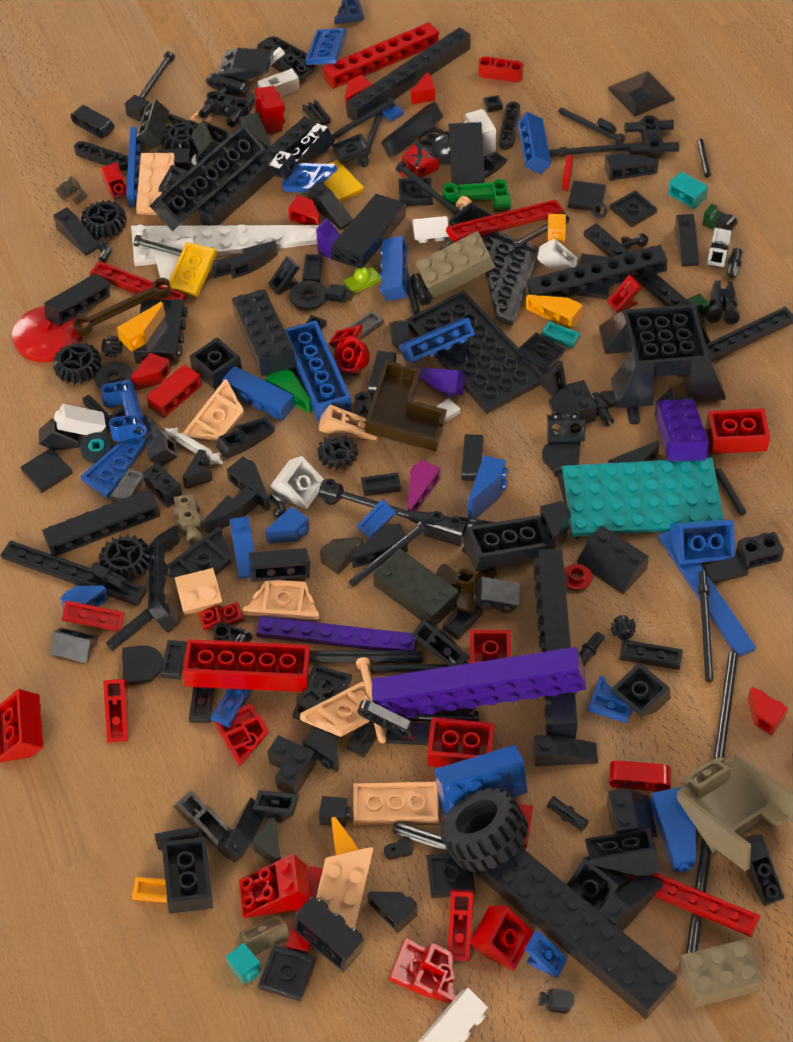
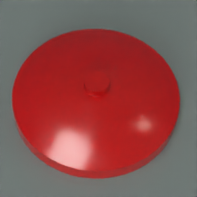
[12,306,83,362]

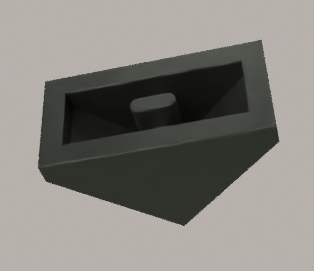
[252,818,281,863]

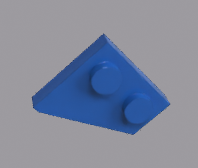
[588,676,632,723]

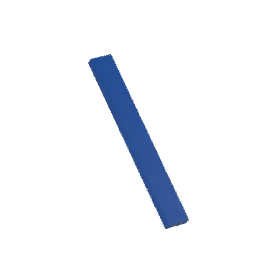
[658,530,756,658]

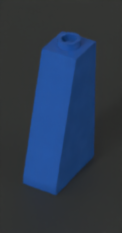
[650,787,696,873]

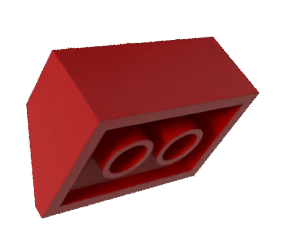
[0,689,44,762]

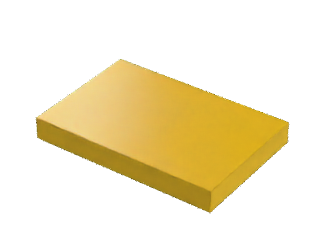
[323,160,364,203]
[166,242,218,297]

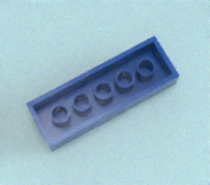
[284,320,352,421]

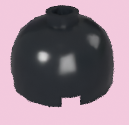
[429,131,450,165]

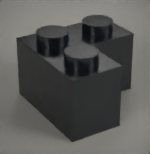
[267,735,316,794]

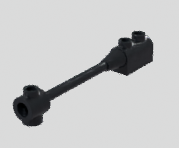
[318,478,468,547]

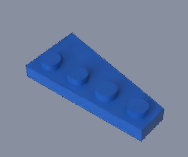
[80,437,147,499]

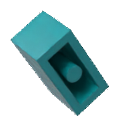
[668,171,708,209]

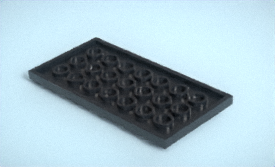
[406,290,543,414]

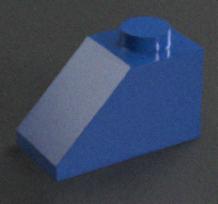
[265,506,310,543]
[60,586,108,609]

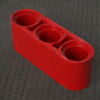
[478,56,523,82]
[609,760,671,792]

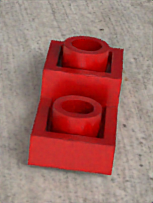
[198,602,244,630]

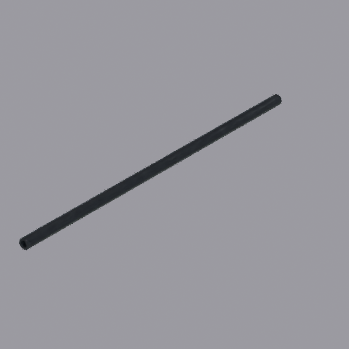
[686,652,738,954]

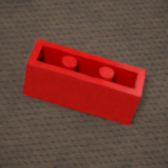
[146,364,202,418]

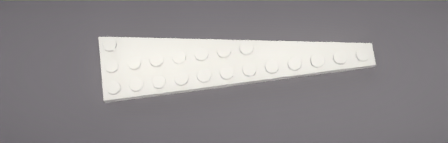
[131,224,335,267]

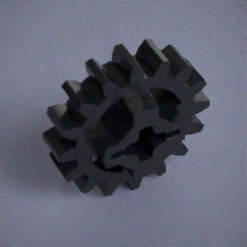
[317,433,358,470]

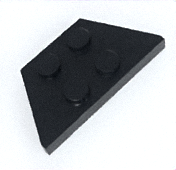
[165,526,231,578]

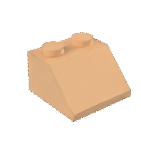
[175,568,222,616]

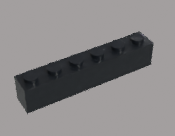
[42,489,160,556]

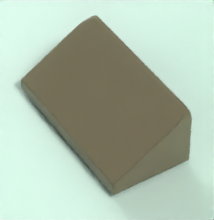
[239,914,290,956]

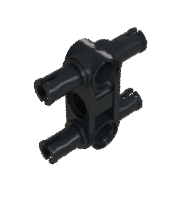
[198,85,255,128]
[624,115,679,159]

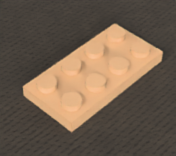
[136,153,175,215]

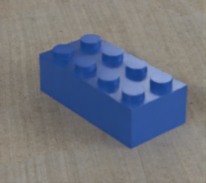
[434,745,528,816]

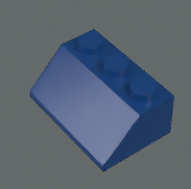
[670,519,735,564]

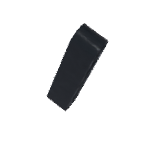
[381,102,443,157]

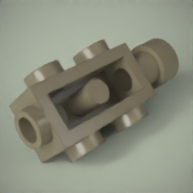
[172,493,204,546]

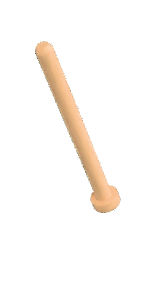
[356,657,386,743]

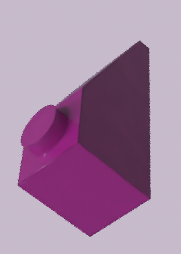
[408,460,440,511]

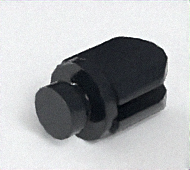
[326,284,354,303]
[538,988,575,1014]

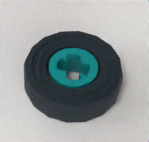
[80,433,114,463]

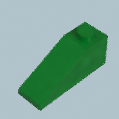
[266,369,312,414]

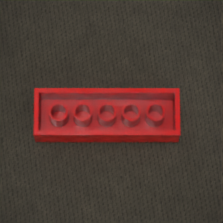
[183,639,310,692]

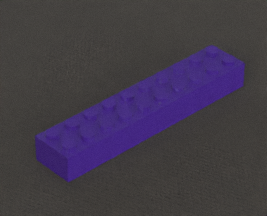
[372,647,586,718]

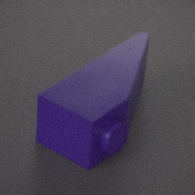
[411,366,466,398]

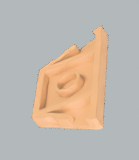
[183,379,245,441]
[243,580,319,621]
[300,681,370,737]
[316,847,373,929]

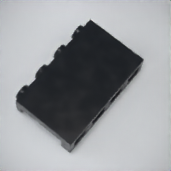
[133,299,188,364]

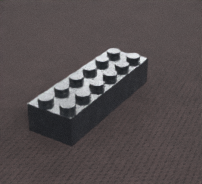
[232,289,296,376]

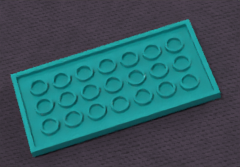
[562,458,724,537]

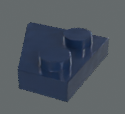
[334,0,364,25]

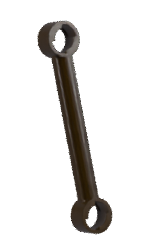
[73,278,172,336]

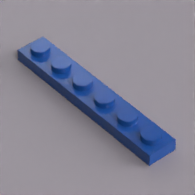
[127,127,141,207]

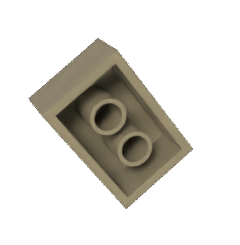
[679,939,763,1008]

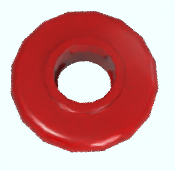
[564,564,592,590]

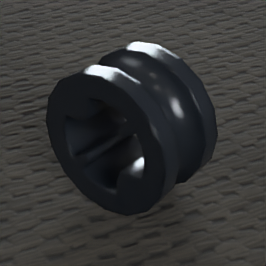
[592,202,608,219]

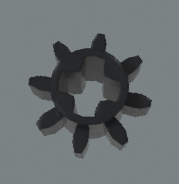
[101,335,123,357]
[611,615,636,640]

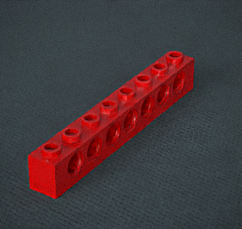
[323,22,439,89]

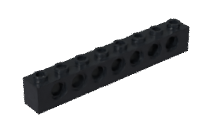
[527,245,667,298]

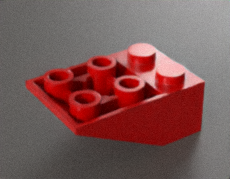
[239,854,312,918]

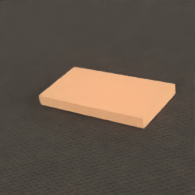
[353,782,439,825]

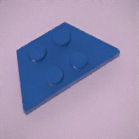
[282,163,338,193]

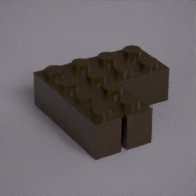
[365,360,447,451]

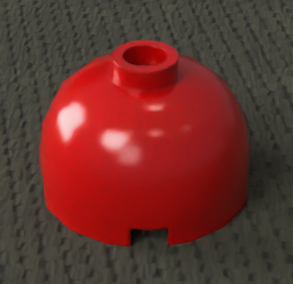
[334,337,370,374]

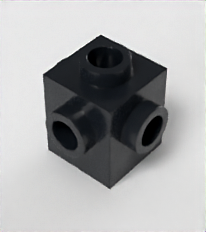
[269,151,298,180]

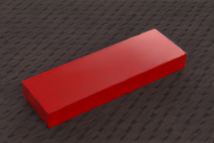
[61,600,125,632]

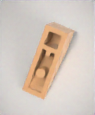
[319,405,378,440]

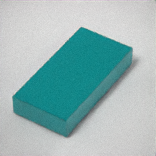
[541,321,581,349]

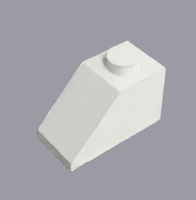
[537,238,578,270]

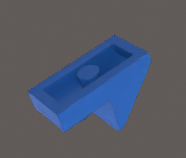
[525,931,568,978]

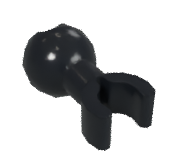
[621,233,649,249]

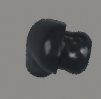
[97,239,112,263]

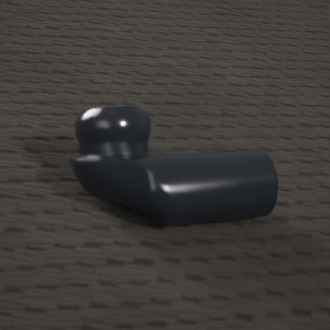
[269,492,286,518]

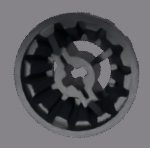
[161,119,198,158]

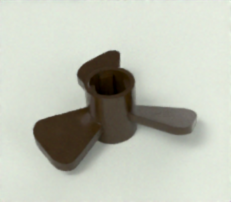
[436,564,497,613]

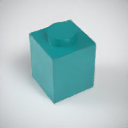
[225,942,262,984]

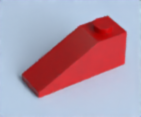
[103,679,128,743]
[448,889,474,962]

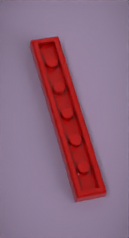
[90,261,187,301]
[627,873,761,938]

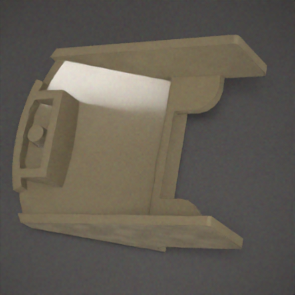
[677,754,793,871]

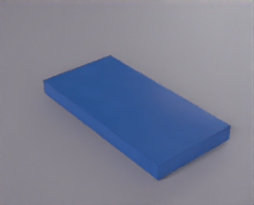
[305,28,347,65]

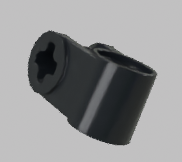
[213,622,253,642]

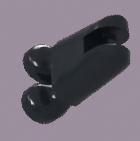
[706,280,740,325]

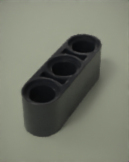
[70,105,115,139]
[368,351,396,394]
[461,434,483,481]

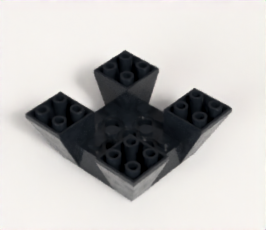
[599,304,726,408]

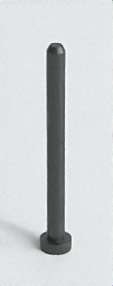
[133,235,182,256]

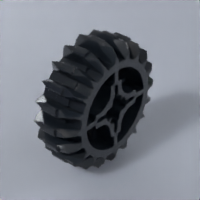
[81,200,127,239]
[53,342,102,386]
[99,534,150,582]

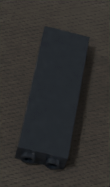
[331,194,406,268]

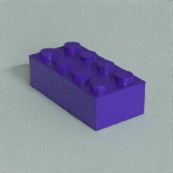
[656,399,708,462]

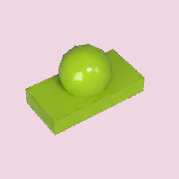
[343,267,381,294]

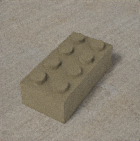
[416,231,495,299]

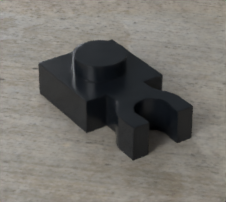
[296,680,335,710]

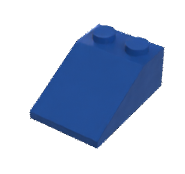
[468,455,509,519]

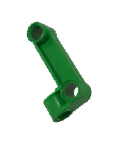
[443,179,511,211]

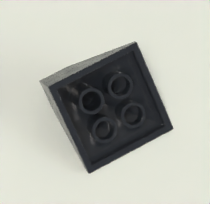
[608,71,675,117]

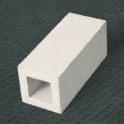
[258,69,300,97]
[54,404,106,435]

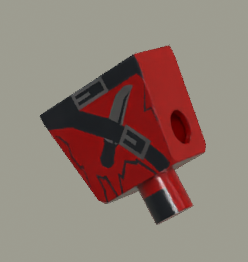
[400,142,439,178]

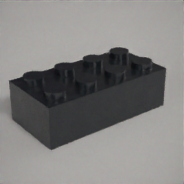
[463,515,553,572]

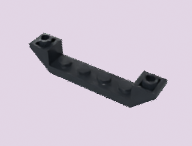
[148,525,180,633]

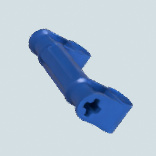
[101,380,147,442]

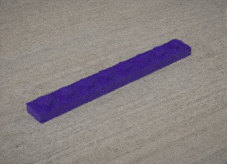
[256,616,417,651]

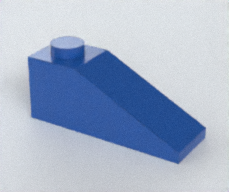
[230,516,254,579]

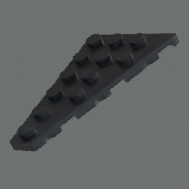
[480,232,539,326]

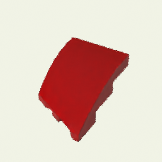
[214,703,269,767]
[388,938,456,1003]

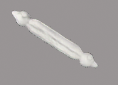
[165,427,223,466]

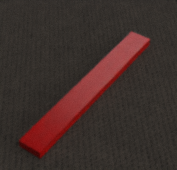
[445,199,565,243]

